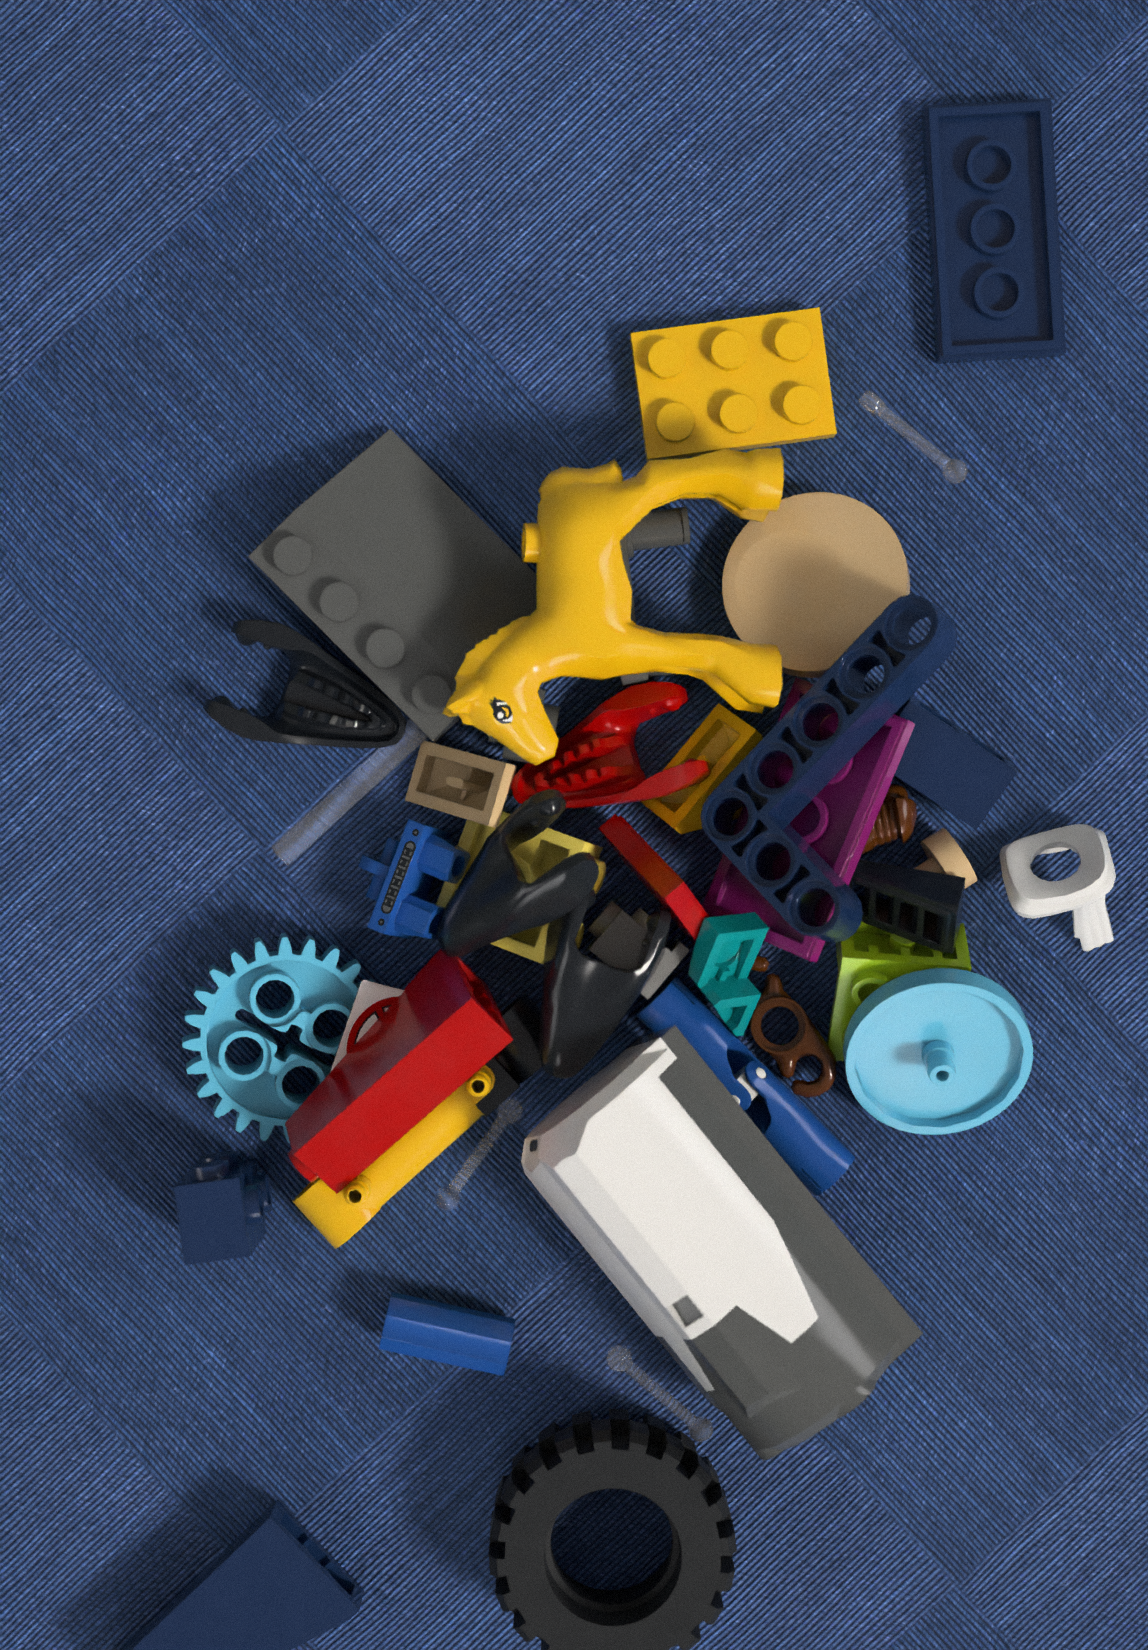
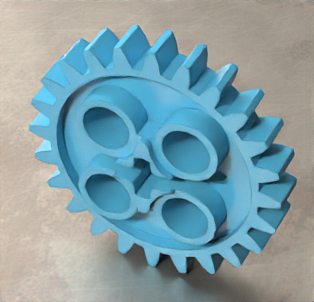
[182,933,375,1143]

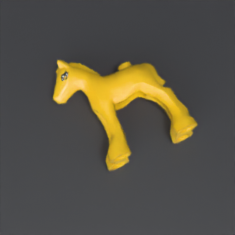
[442,448,784,765]

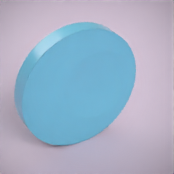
[843,968,1033,1135]

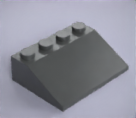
[248,429,536,742]

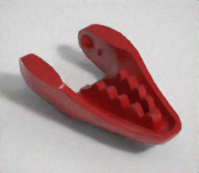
[511,681,711,808]

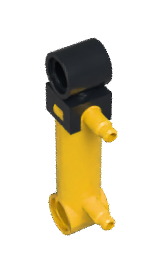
[292,993,542,1249]

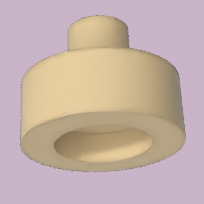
[914,828,978,889]

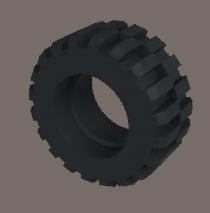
[488,1408,737,1650]

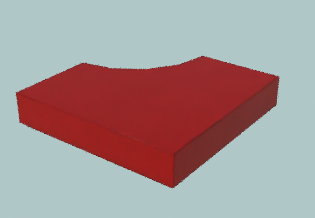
[598,814,709,945]

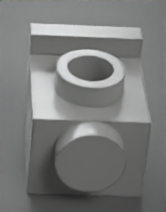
[587,901,690,999]

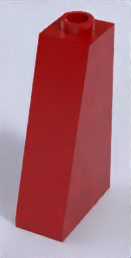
[285,949,513,1194]

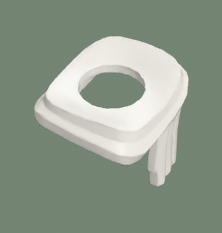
[1000,824,1116,952]

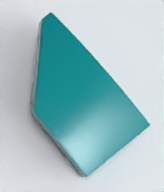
[688,912,769,1037]

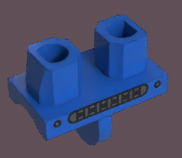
[358,819,470,940]

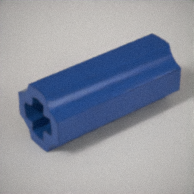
[379,1292,516,1376]

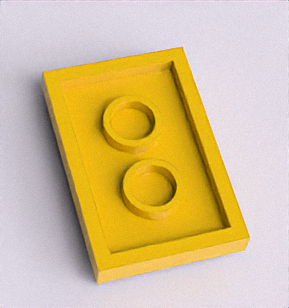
[630,307,837,462]

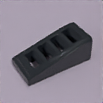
[849,860,966,954]

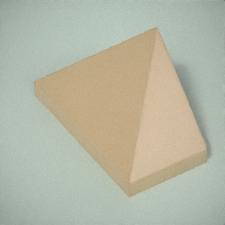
[405,740,517,828]

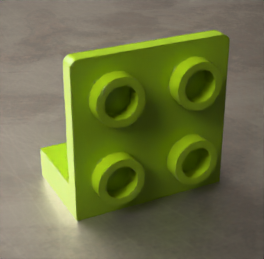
[827,921,972,1061]

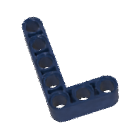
[700,594,957,943]

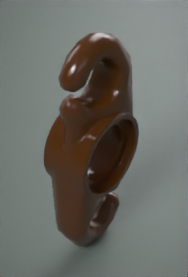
[747,955,837,1098]

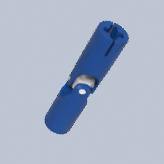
[636,975,855,1196]

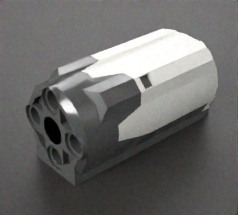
[521,1025,923,1461]

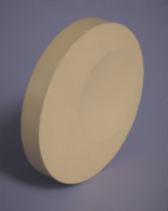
[722,492,910,678]

